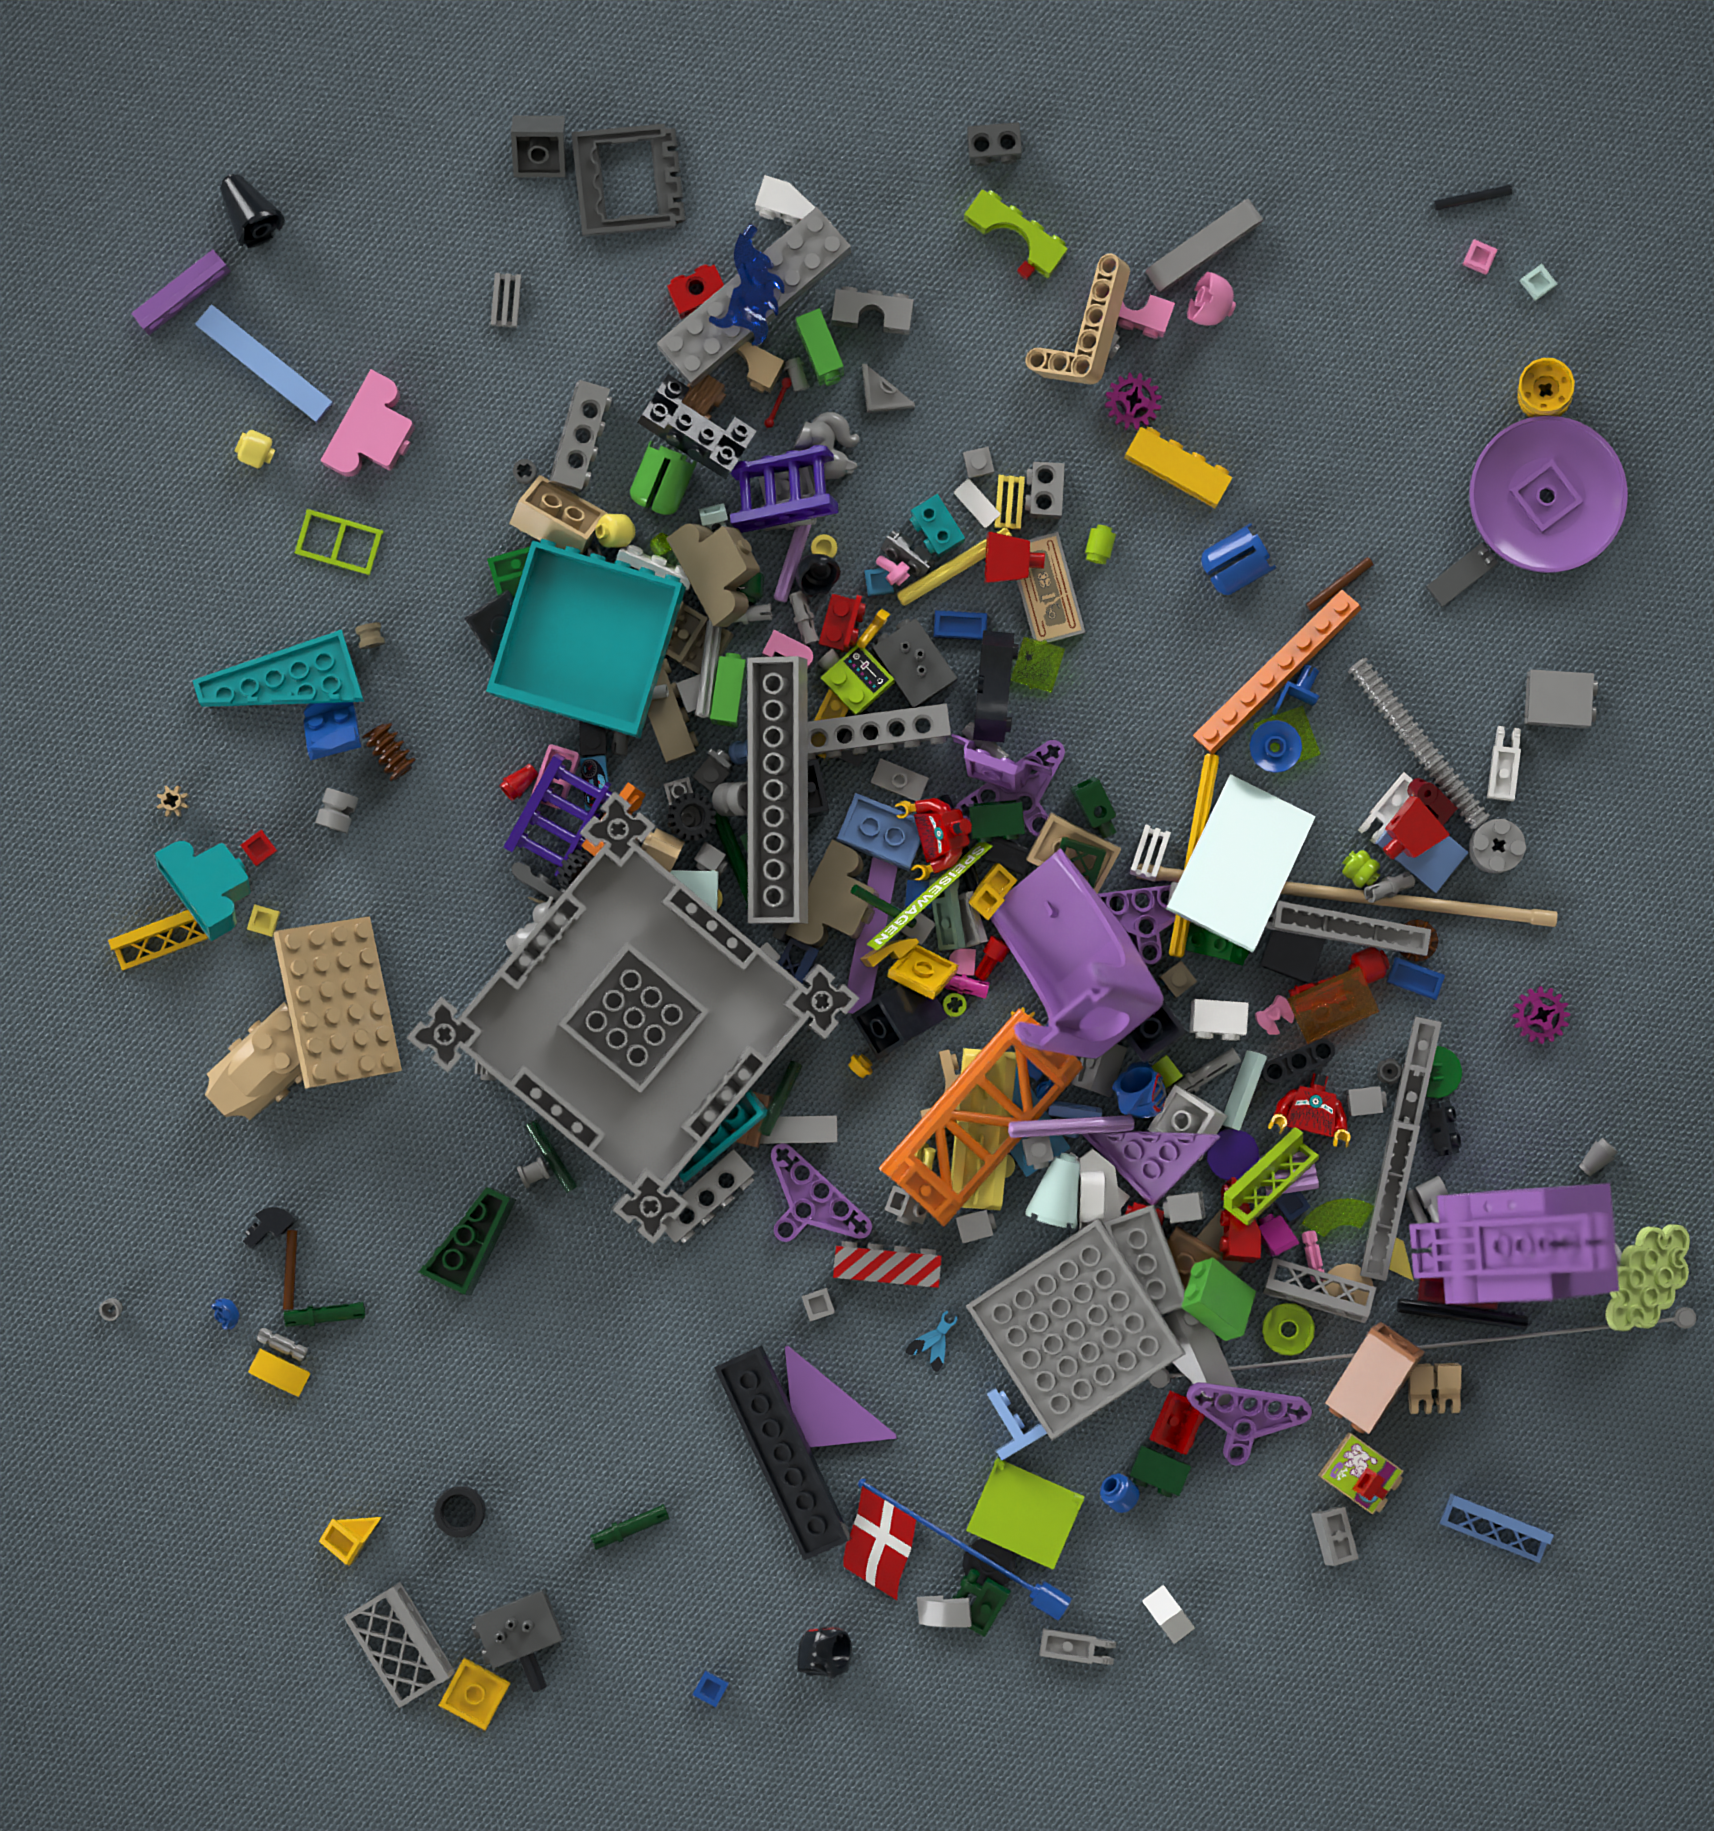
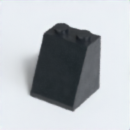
[851,984,948,1060]

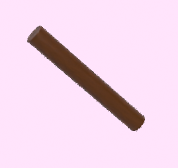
[1305,557,1374,612]
[283,1230,298,1310]

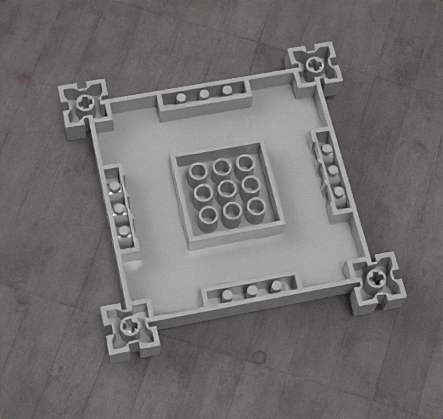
[407,792,859,1244]

